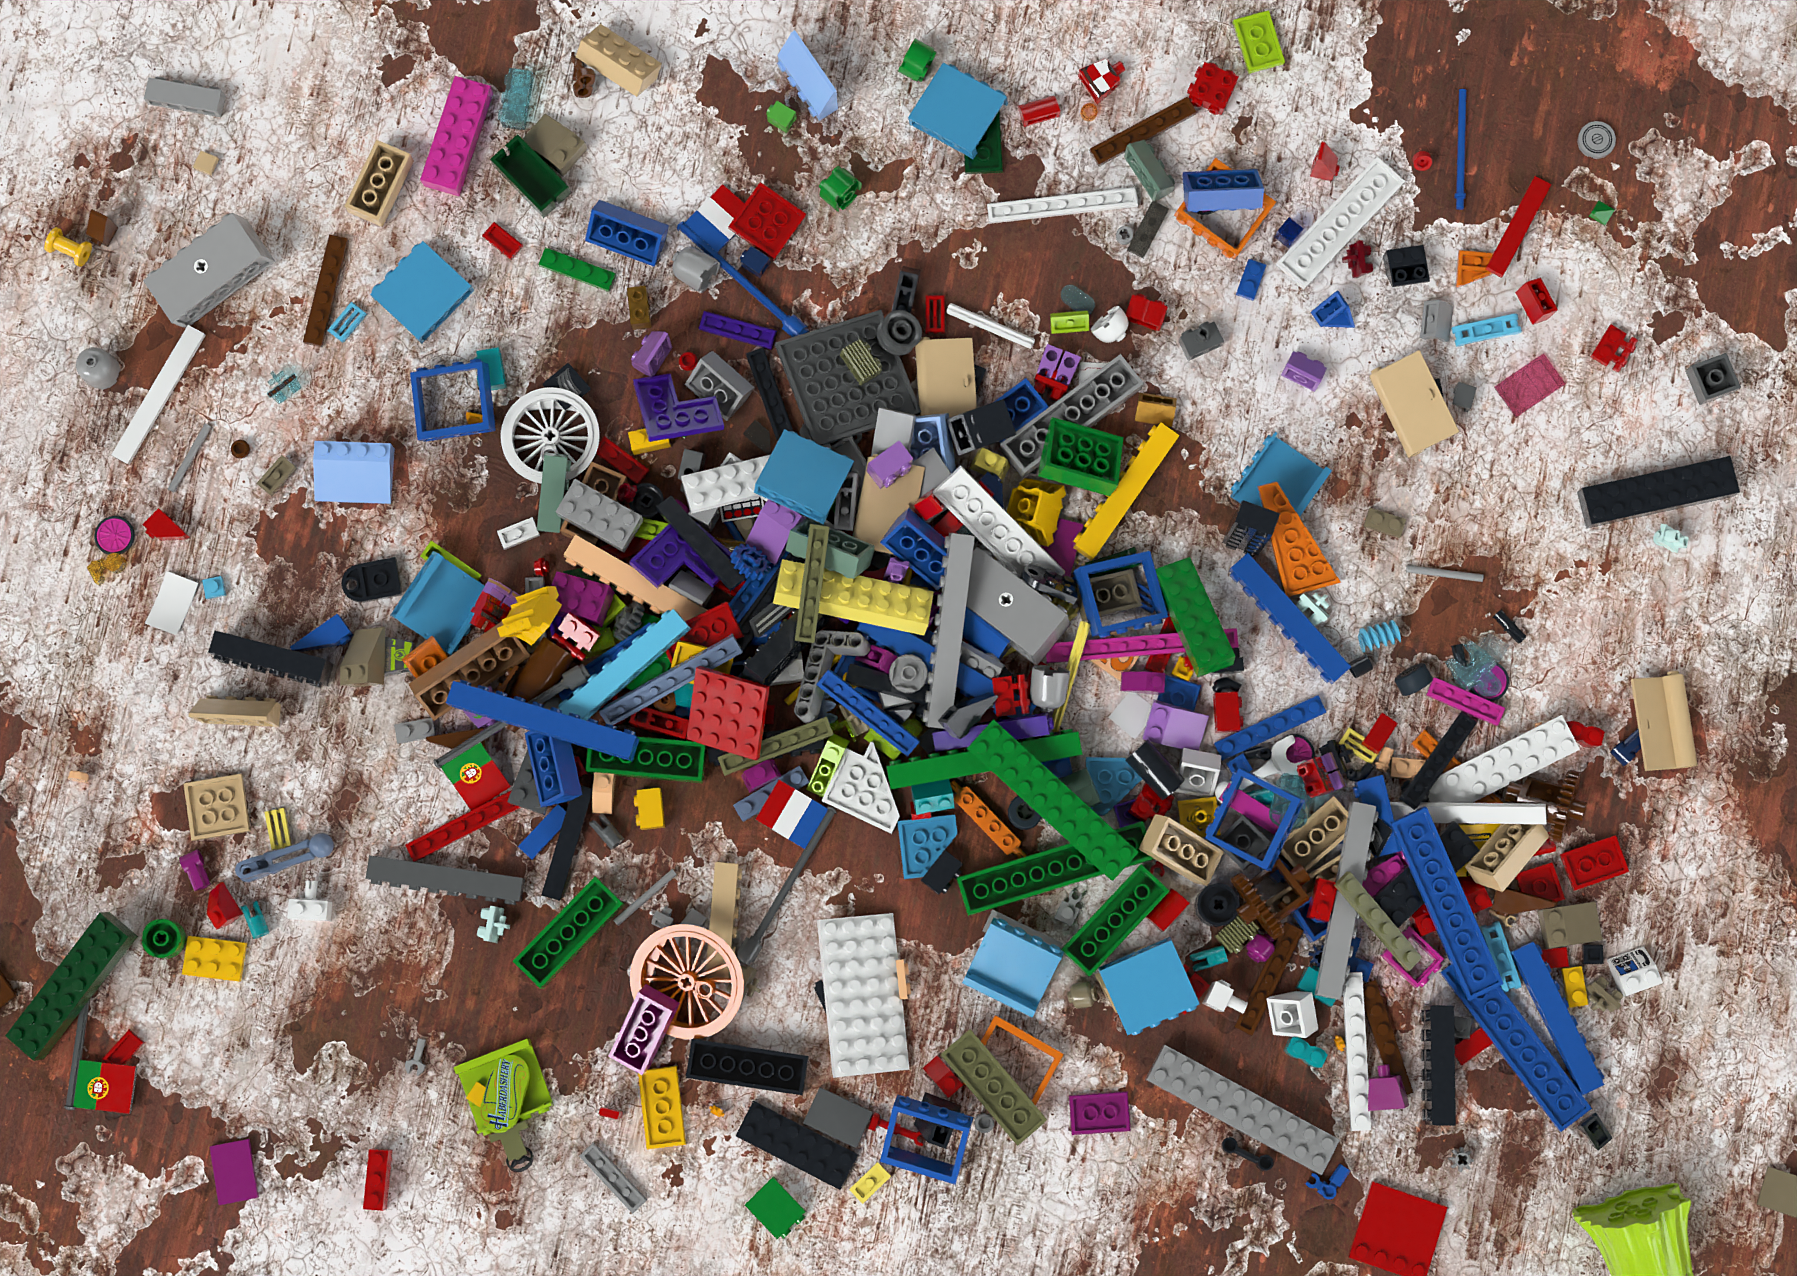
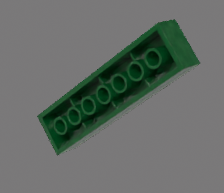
[5,912,138,1061]

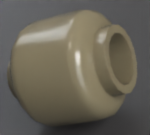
[1067,982,1097,1009]

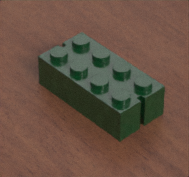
[490,134,571,218]

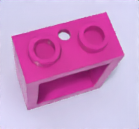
[1380,926,1444,988]

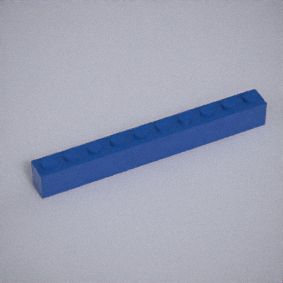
[857,622,1036,718]
[446,680,640,761]

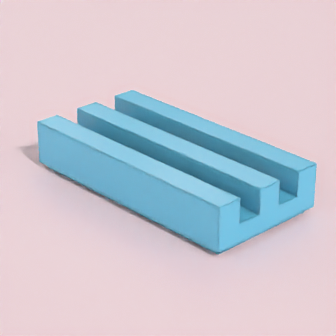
[327,302,367,343]

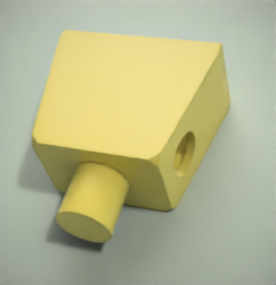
[969,448,1010,483]

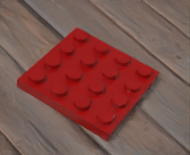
[686,666,770,760]

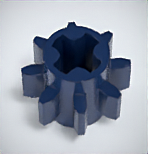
[1308,943,1324,968]

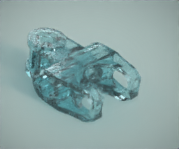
[1445,640,1502,697]

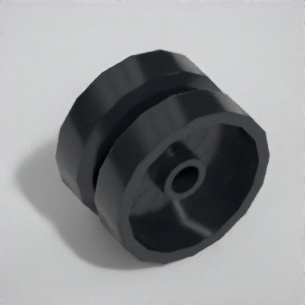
[1194,883,1240,927]

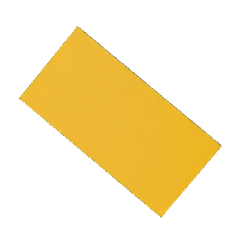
[638,1066,686,1150]

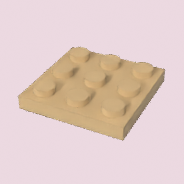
[183,774,251,841]

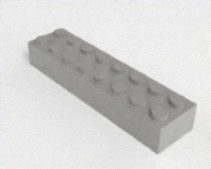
[999,354,1144,478]

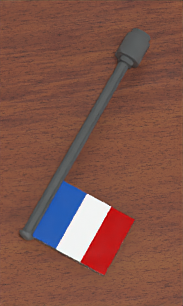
[737,779,837,966]

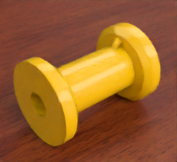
[44,227,92,267]

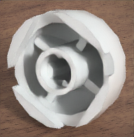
[1091,306,1129,343]

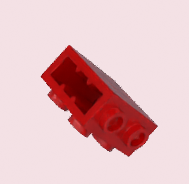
[1187,62,1239,115]

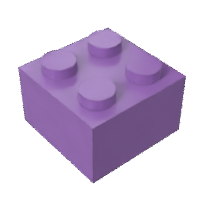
[867,441,913,489]

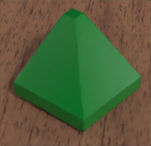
[1589,200,1615,226]

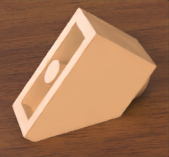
[592,772,616,814]

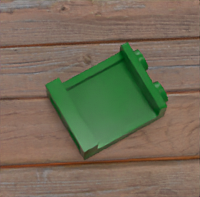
[745,1176,806,1239]

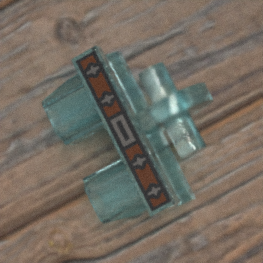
[267,371,301,404]

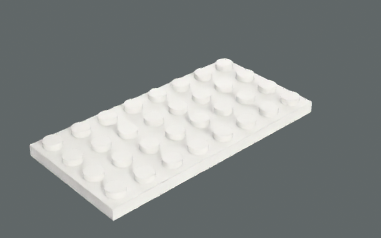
[817,913,909,1078]

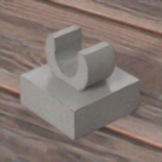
[651,906,673,929]

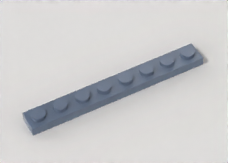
[599,634,743,725]

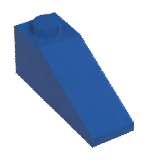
[290,614,353,652]

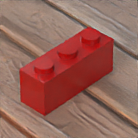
[363,1148,393,1211]

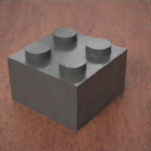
[1685,353,1741,405]
[1219,815,1271,871]

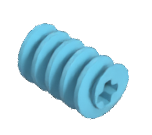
[1358,620,1401,653]

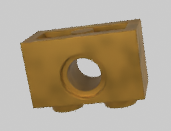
[627,286,652,330]

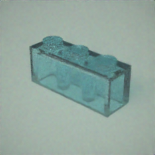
[498,68,534,130]

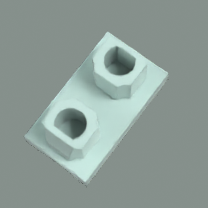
[1653,524,1689,553]
[1296,592,1330,626]
[477,906,510,943]

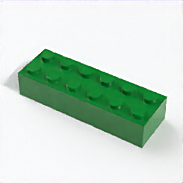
[1155,557,1235,677]
[586,737,707,783]
[1061,864,1169,977]
[512,877,625,989]

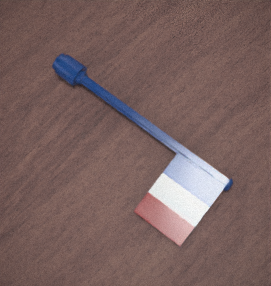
[677,184,810,337]

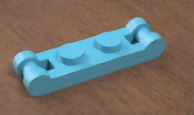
[1451,313,1522,347]
[1479,921,1522,993]

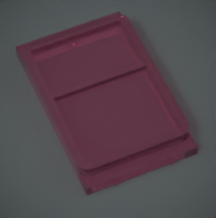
[1494,354,1566,418]

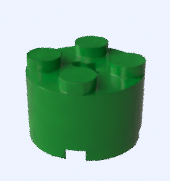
[897,38,937,82]
[819,166,862,212]
[142,919,187,959]

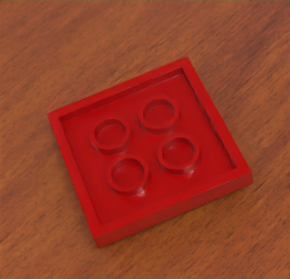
[728,182,806,260]

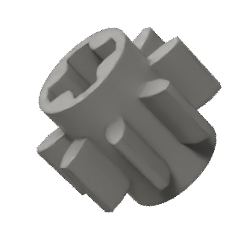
[1448,1147,1474,1172]

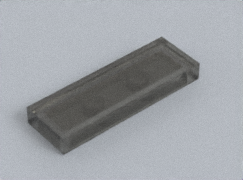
[1127,200,1169,259]

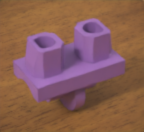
[883,557,909,585]

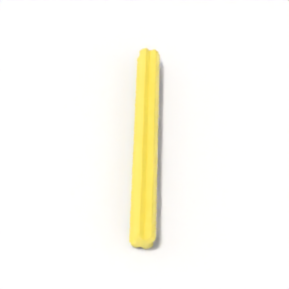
[1052,621,1090,732]

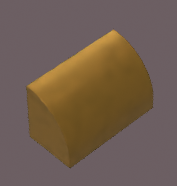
[1135,392,1177,427]

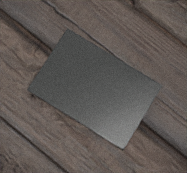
[803,1087,873,1148]

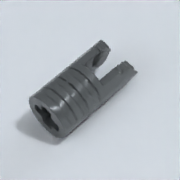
[589,814,624,850]

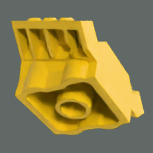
[1007,478,1066,546]
[497,586,562,646]

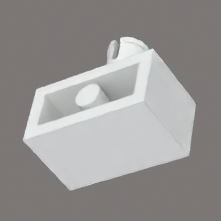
[287,881,332,922]
[1202,980,1248,1014]

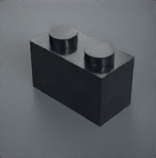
[921,850,963,896]

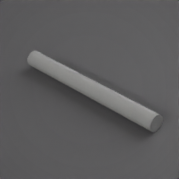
[168,423,211,493]
[1406,565,1483,582]
[613,869,677,926]

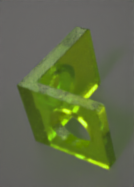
[830,720,857,743]

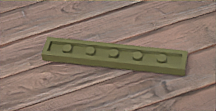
[795,524,829,643]
[717,717,833,776]
[1334,871,1422,971]

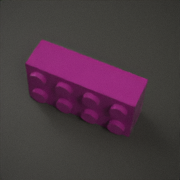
[608,984,680,1075]

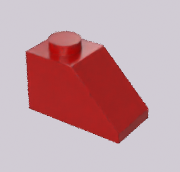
[914,489,944,521]
[142,508,190,541]
[206,882,243,930]
[923,1056,963,1098]

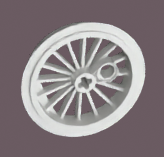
[501,387,599,484]

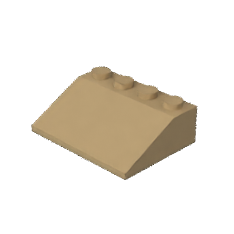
[188,695,281,727]

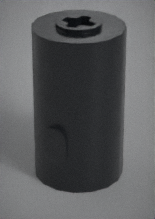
[1125,739,1185,801]

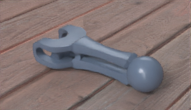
[235,833,334,883]

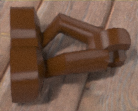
[570,52,595,98]

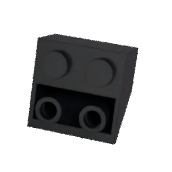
[1383,245,1430,287]
[914,1092,962,1149]

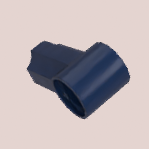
[1610,728,1641,766]

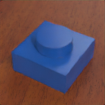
[1226,754,1253,775]

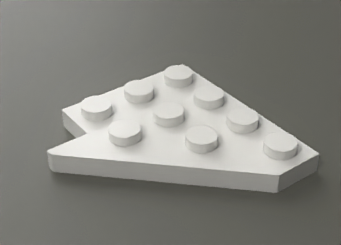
[822,742,900,834]

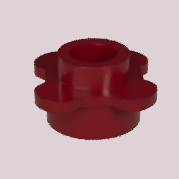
[618,483,637,503]

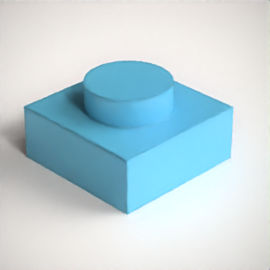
[202,576,226,600]

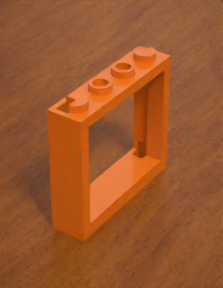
[1174,158,1276,259]
[962,1015,1064,1106]

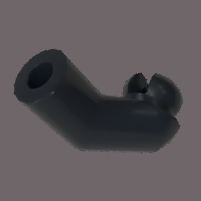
[1212,677,1242,693]
[1243,746,1272,761]
[1346,762,1374,782]

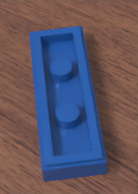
[518,804,566,860]

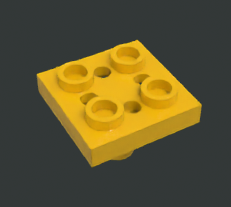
[1177,797,1221,838]

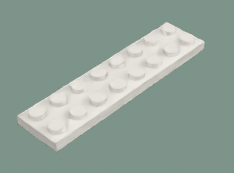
[1276,156,1405,289]
[681,444,831,514]
[933,465,1065,594]
[1428,715,1580,803]

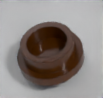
[231,440,250,459]

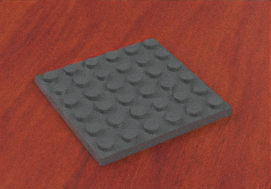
[775,310,921,446]

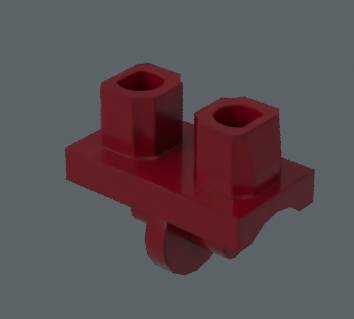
[1342,240,1373,278]

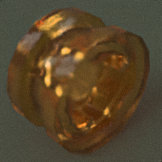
[1080,103,1098,121]

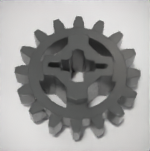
[612,601,645,641]

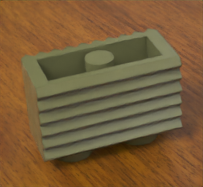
[840,339,882,385]
[1214,914,1260,954]

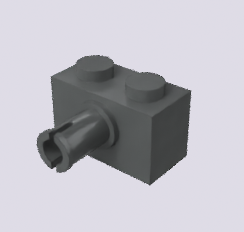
[1179,321,1224,361]

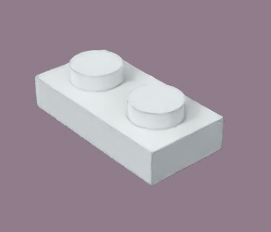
[497,517,540,550]

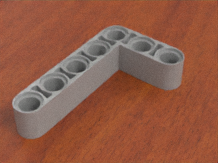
[794,630,871,724]

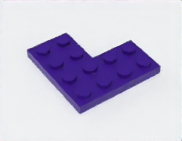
[633,374,724,442]
[630,522,735,589]

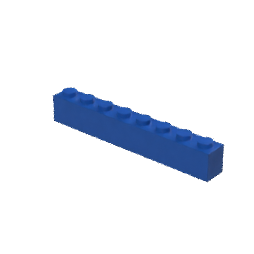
[1229,553,1351,685]
[1510,942,1605,1095]

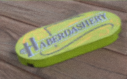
[479,1055,530,1133]

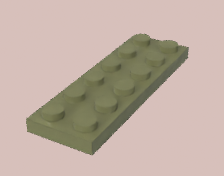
[940,1029,1047,1146]

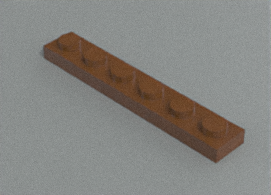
[1089,97,1197,167]
[303,234,349,348]
[1234,922,1303,1036]
[1363,980,1414,1095]

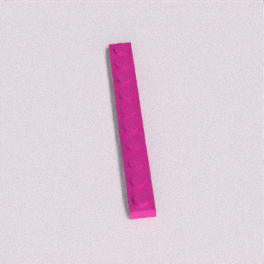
[1046,628,1239,664]

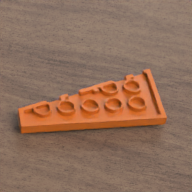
[1257,481,1341,597]

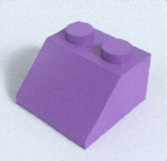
[1281,351,1327,392]

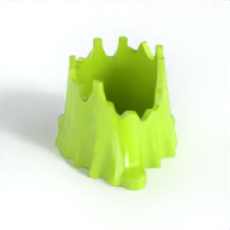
[1572,1183,1694,1276]

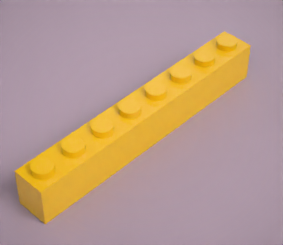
[1073,423,1179,561]

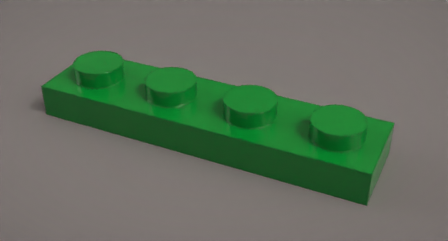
[538,247,616,292]

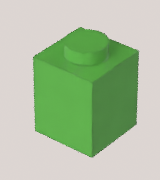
[766,101,797,133]

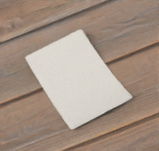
[145,571,198,635]

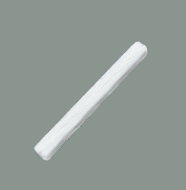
[947,303,1035,349]

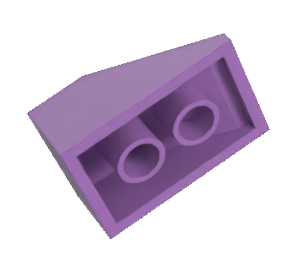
[631,331,672,377]
[745,499,808,565]
[1142,699,1209,751]

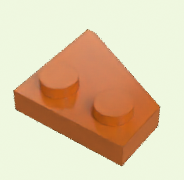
[1456,250,1493,288]

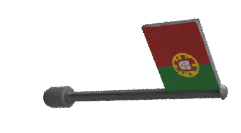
[434,664,591,811]
[64,1000,138,1114]

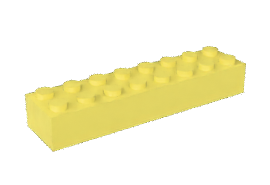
[773,559,934,635]

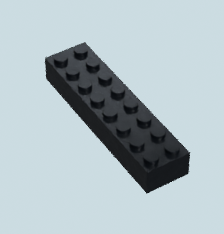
[1577,456,1740,529]

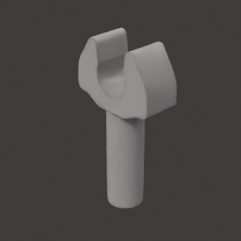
[405,1038,426,1076]

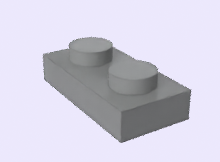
[394,718,436,744]

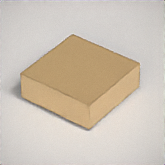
[193,150,219,176]

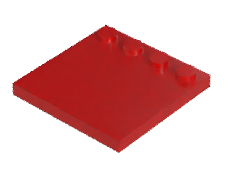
[1348,1181,1448,1276]

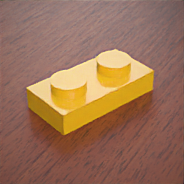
[1561,966,1588,1008]

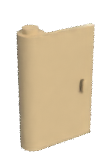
[915,337,977,418]
[1369,350,1459,458]
[852,454,925,555]
[1631,671,1698,771]

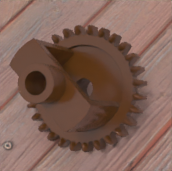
[1505,770,1587,844]
[1231,859,1311,939]

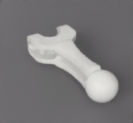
[1215,735,1307,804]

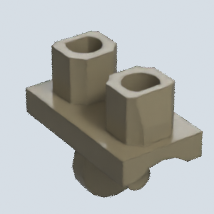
[839,705,872,737]
[726,965,761,1001]
[1585,977,1623,1012]

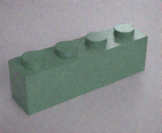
[537,452,571,533]

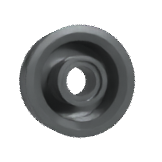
[877,310,922,355]

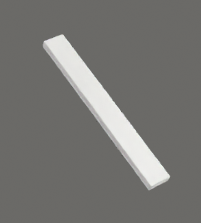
[987,187,1138,224]
[111,325,206,465]
[1390,802,1547,824]

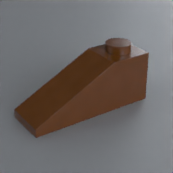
[426,728,489,753]
[1491,888,1557,917]

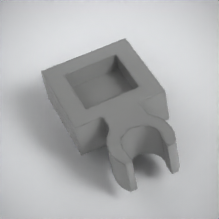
[1054,890,1082,927]

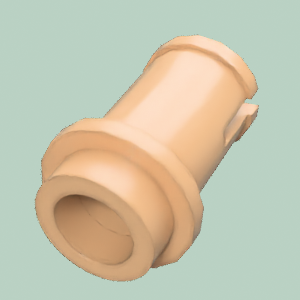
[1375,747,1394,773]

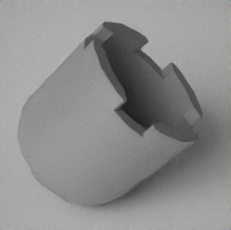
[672,246,720,293]
[76,347,120,390]
[1030,665,1070,712]

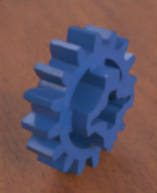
[730,544,771,581]

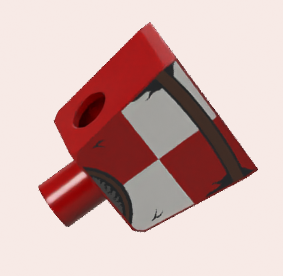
[1078,59,1125,105]

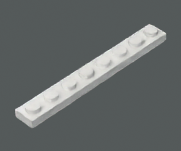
[1343,972,1371,1131]

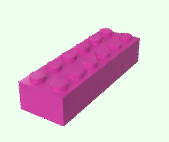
[420,76,493,196]

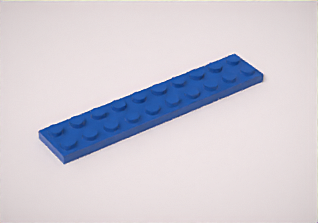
[1390,806,1504,1001]
[1439,964,1592,1132]

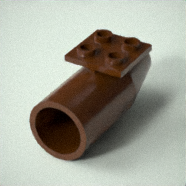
[494,636,575,733]

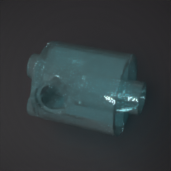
[1269,773,1312,830]

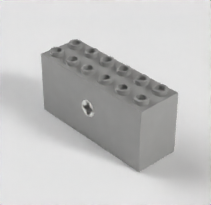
[143,213,275,328]
[966,547,1071,665]

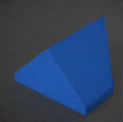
[1311,291,1355,328]

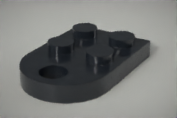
[341,557,403,603]
[1021,564,1078,604]

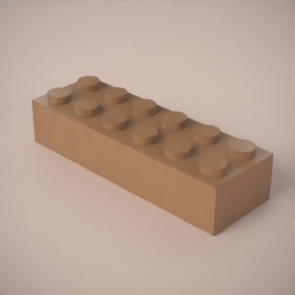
[408,621,530,721]

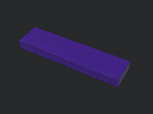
[699,311,777,350]

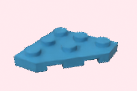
[1086,757,1142,816]
[897,815,957,879]

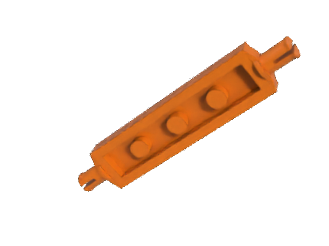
[950,780,1027,859]

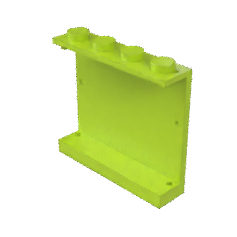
[453,1039,554,1136]

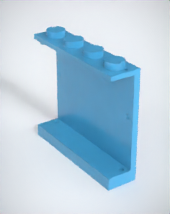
[908,63,1008,159]
[370,241,474,344]
[754,429,854,524]
[1230,432,1332,517]
[390,551,485,655]
[962,918,1064,1018]
[1098,937,1200,1035]

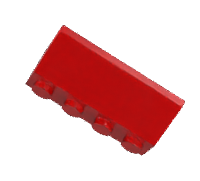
[1409,876,1493,937]

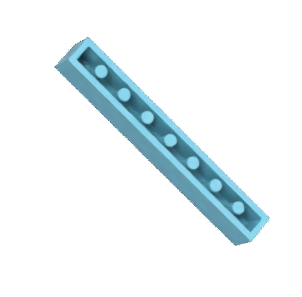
[558,609,691,721]

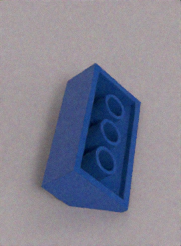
[1182,169,1264,212]
[585,199,669,267]
[880,508,947,591]
[937,607,1011,660]
[524,731,582,807]
[1353,775,1401,858]

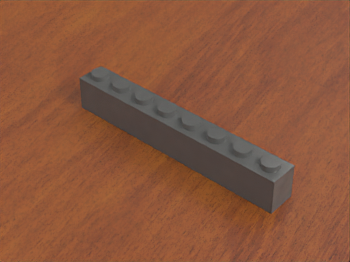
[365,855,525,905]

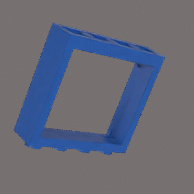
[410,359,496,442]
[1074,551,1168,638]
[1205,768,1305,871]
[880,1095,974,1185]

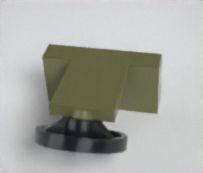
[488,1120,534,1172]

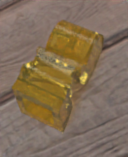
[87,553,127,586]

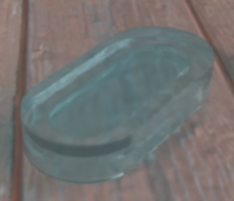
[1061,285,1095,315]

